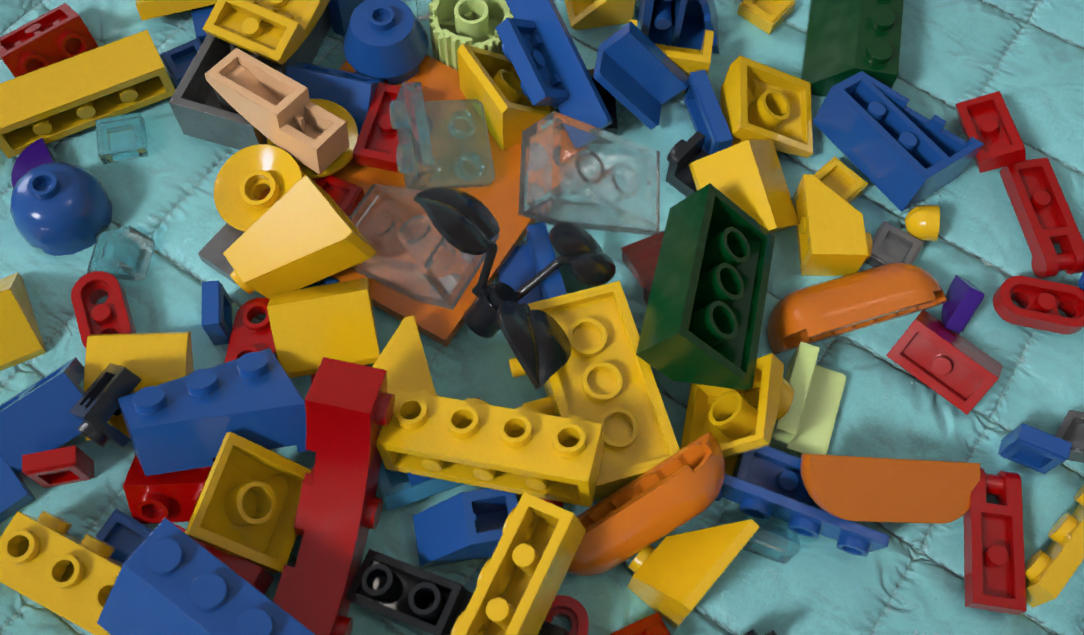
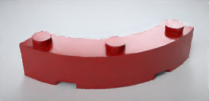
[273,357,395,635]

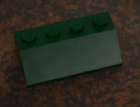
[801,0,904,97]
[636,183,775,390]

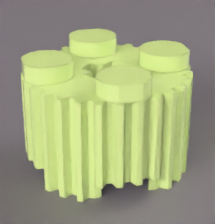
[429,0,514,71]

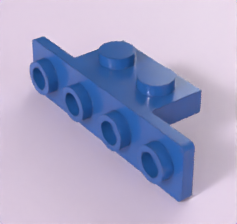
[495,0,612,143]
[715,446,890,556]

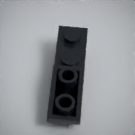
[345,549,569,635]

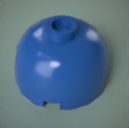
[10,162,112,256]

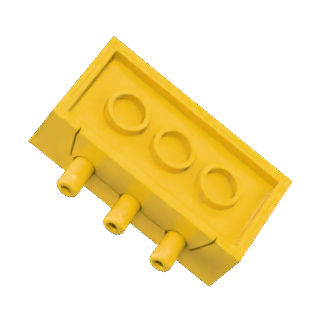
[509,281,680,506]

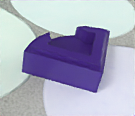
[11,138,55,189]
[941,275,985,334]

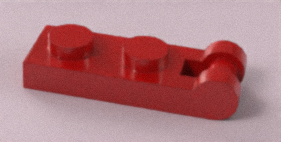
[999,157,1084,278]
[963,467,1027,615]

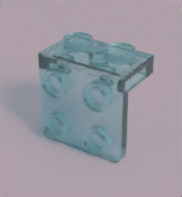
[390,82,495,192]

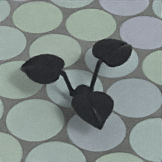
[413,187,616,389]

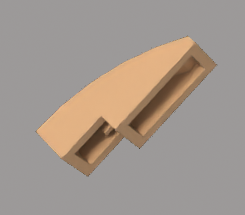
[205,48,349,174]

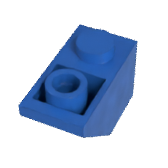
[413,488,518,569]

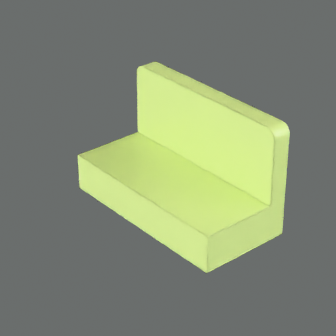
[769,341,846,456]

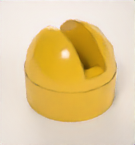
[905,205,940,241]

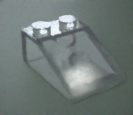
[518,111,660,235]
[349,184,500,310]

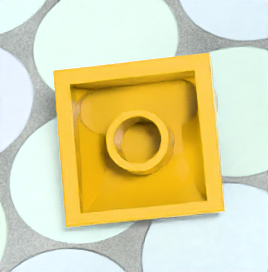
[720,55,813,158]
[680,353,794,458]
[185,432,311,573]

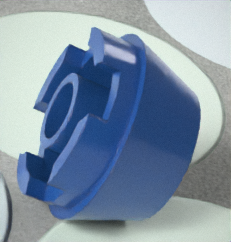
[343,0,428,85]

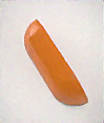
[767,262,947,355]
[567,431,725,576]
[800,454,980,524]

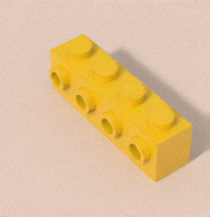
[0,30,175,159]
[375,389,604,507]
[451,492,586,635]
[0,510,123,635]

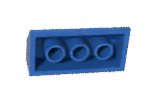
[97,518,315,635]

